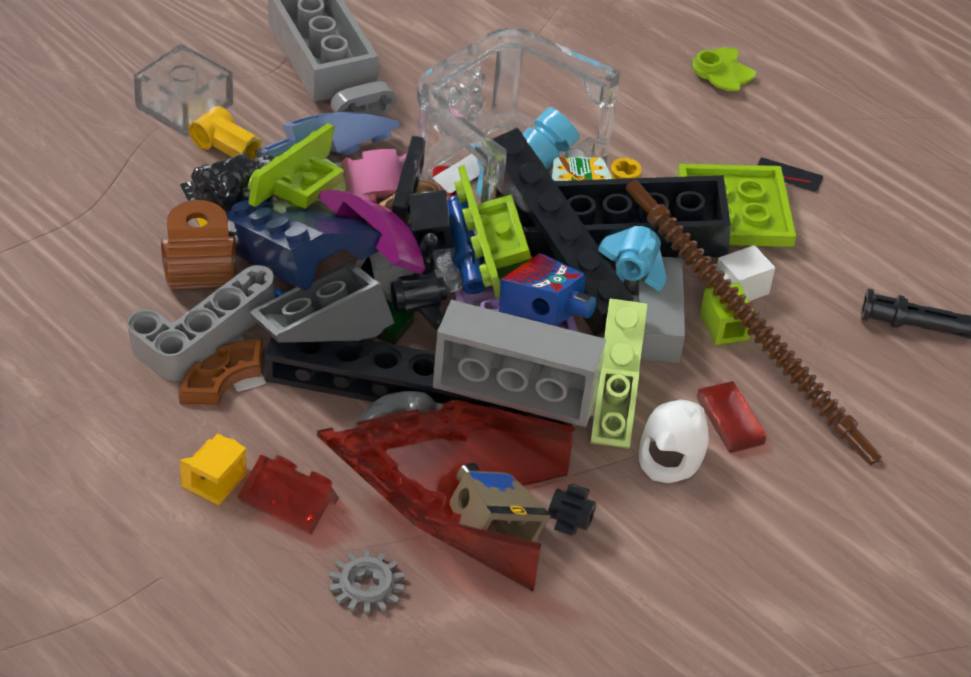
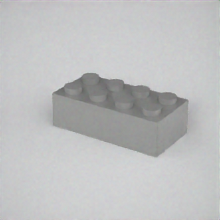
[268,0,378,102]
[433,300,606,427]

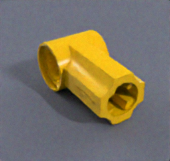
[188,106,261,160]

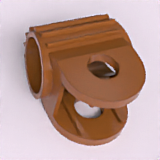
[161,200,236,290]

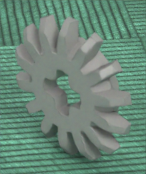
[329,551,405,614]

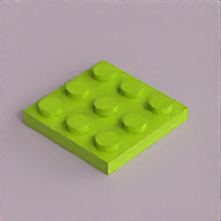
[677,164,796,247]

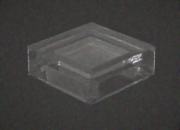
[436,248,463,293]

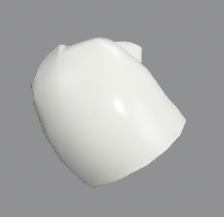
[638,399,710,483]

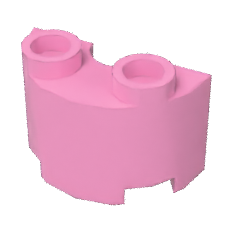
[341,149,407,203]

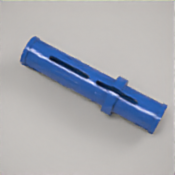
[448,195,486,294]

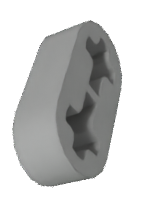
[331,81,397,116]

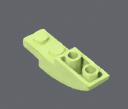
[590,299,648,449]

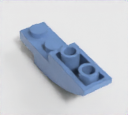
[256,112,400,159]

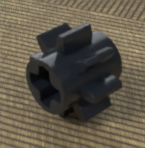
[548,483,597,536]

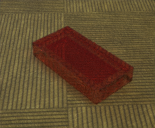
[697,381,767,453]

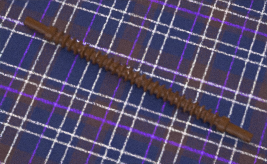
[625,180,882,466]

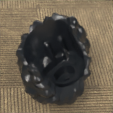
[191,153,274,213]

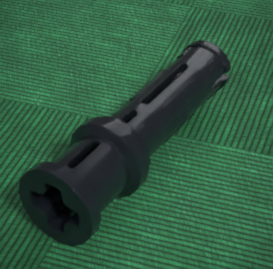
[860,288,971,339]

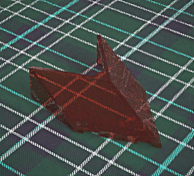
[317,400,575,592]

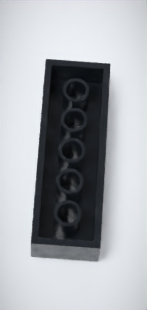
[514,175,731,261]

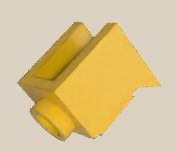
[179,433,247,506]

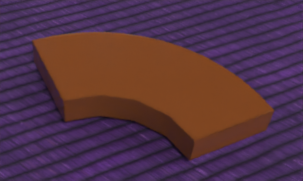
[179,339,263,405]

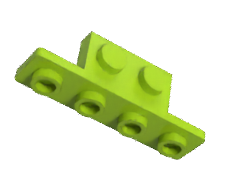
[248,123,344,209]
[454,165,531,299]

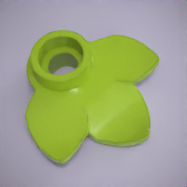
[692,47,757,91]

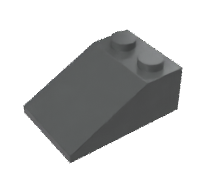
[249,261,394,343]

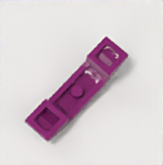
[317,190,425,275]

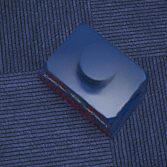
[499,253,596,326]

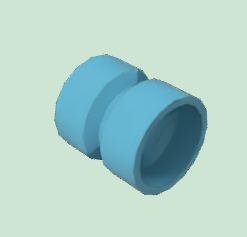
[522,107,580,171]

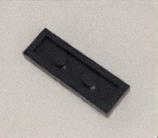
[392,136,426,226]

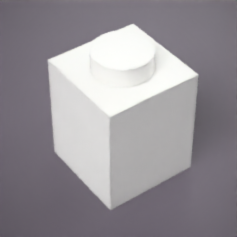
[717,245,775,301]

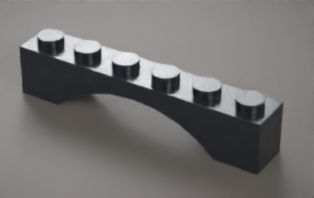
[482,127,634,335]

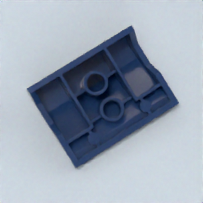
[226,200,382,291]

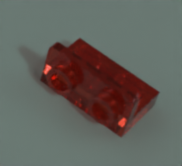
[237,454,339,535]

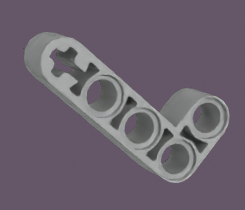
[127,265,276,381]

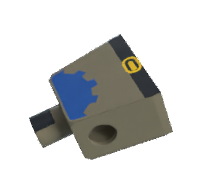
[450,463,551,547]

